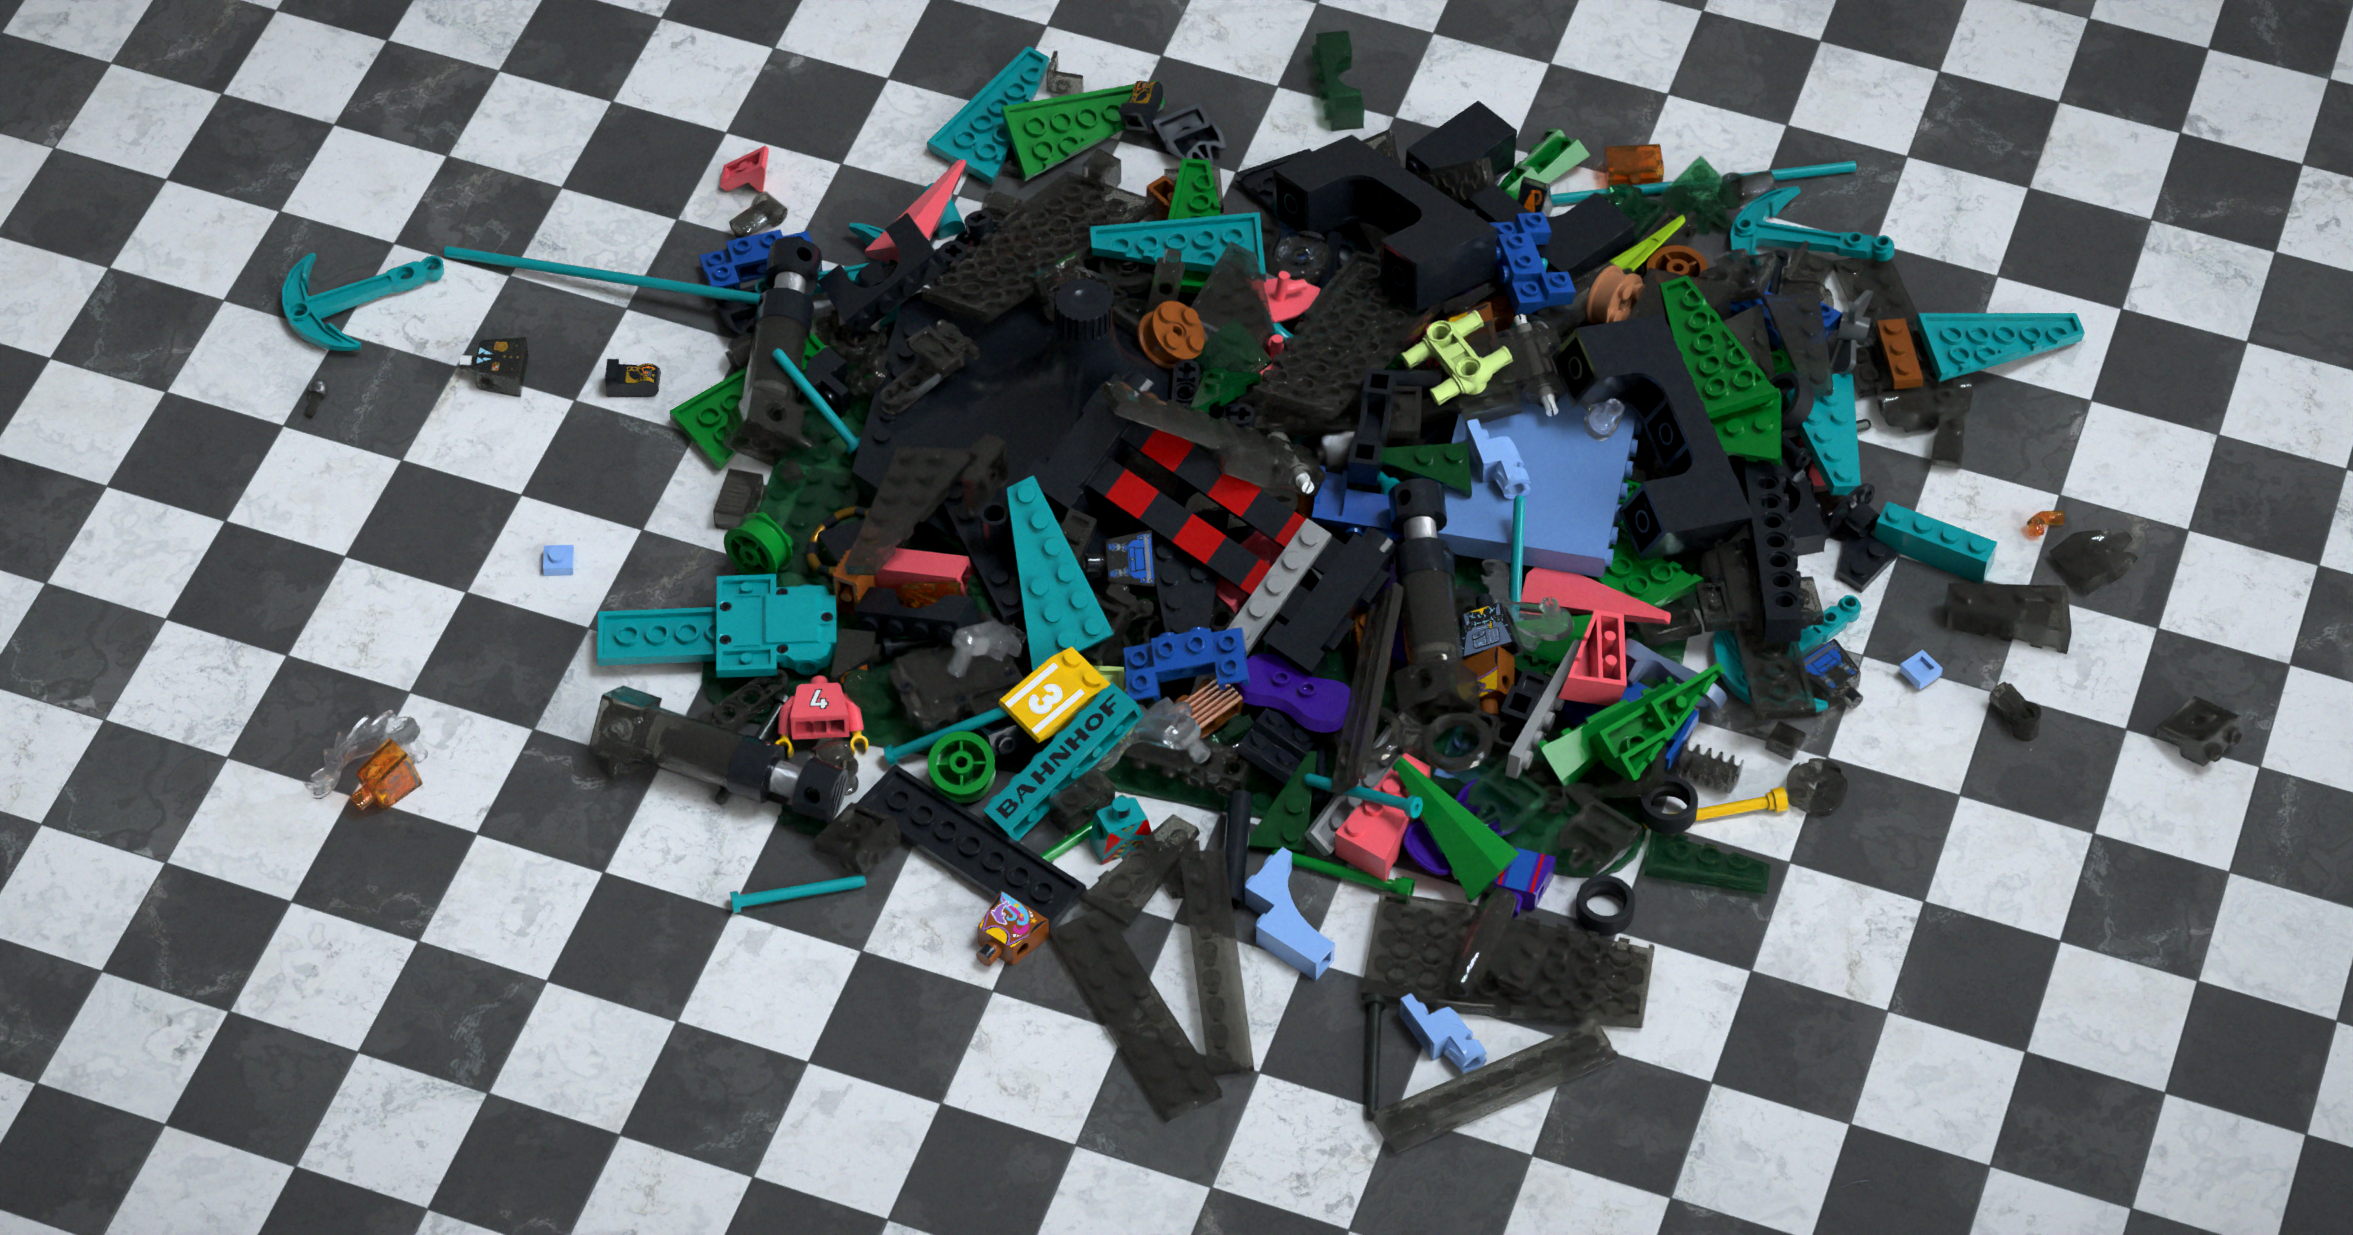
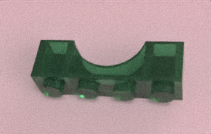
[1311,31,1365,131]

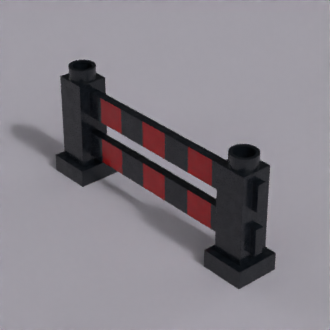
[1022,368,1397,679]

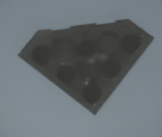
[1190,241,1275,354]

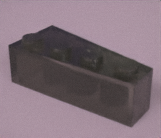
[1944,583,2072,654]

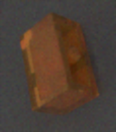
[1603,144,1664,188]

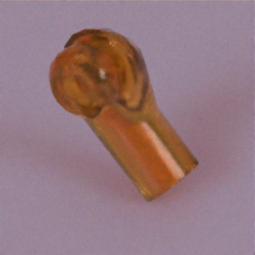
[2027,510,2065,536]

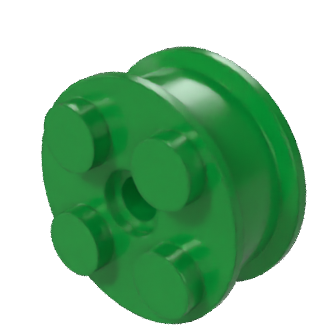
[724,512,793,575]
[928,731,996,804]

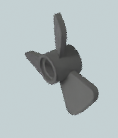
[1832,290,1874,374]

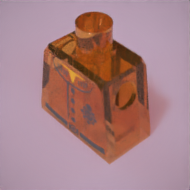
[350,738,423,811]

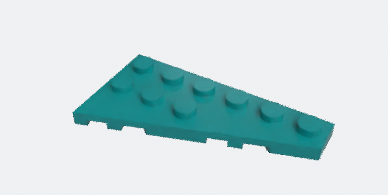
[1090,212,1266,282]

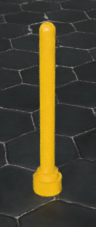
[1643,787,1788,830]

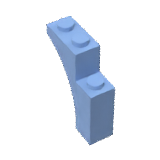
[1244,847,1335,981]

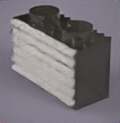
[713,468,768,531]

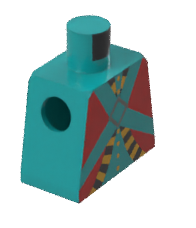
[1089,796,1155,865]

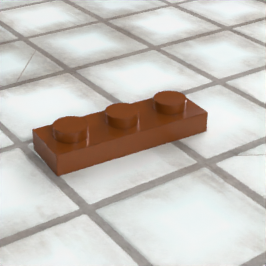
[1876,318,1923,389]

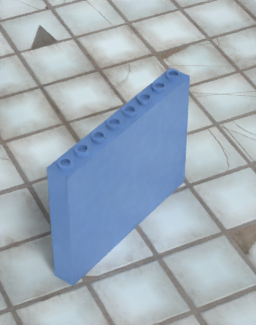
[1437,364,1642,578]

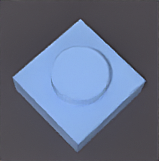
[543,545,574,576]
[1899,650,1943,690]

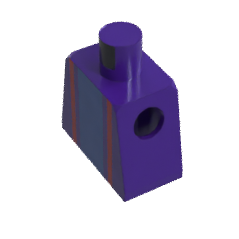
[1493,846,1556,918]

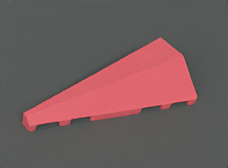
[864,160,967,265]
[1521,567,1671,624]

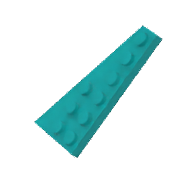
[927,46,1050,186]
[1915,313,2085,382]
[1774,373,1861,495]
[1007,475,1114,671]

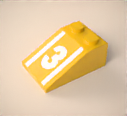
[998,647,1110,743]

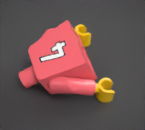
[775,676,868,758]

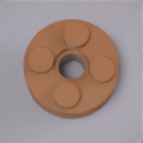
[1586,265,1646,325]

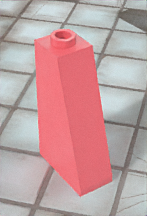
[872,546,985,611]

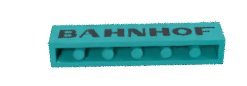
[983,682,1144,842]

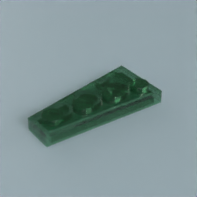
[1644,830,1771,894]

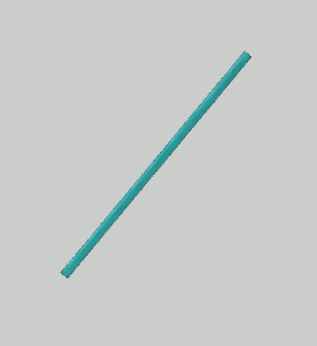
[1542,161,1857,207]
[444,246,761,305]

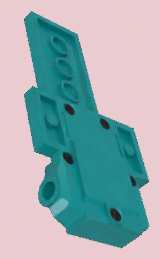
[597,574,838,678]

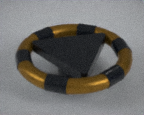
[806,506,884,578]

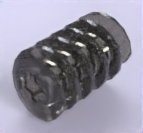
[1676,740,1744,794]

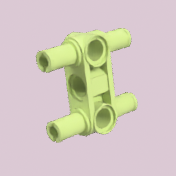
[1401,310,1513,406]

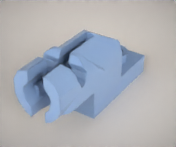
[1466,418,1531,499]
[1399,993,1488,1074]

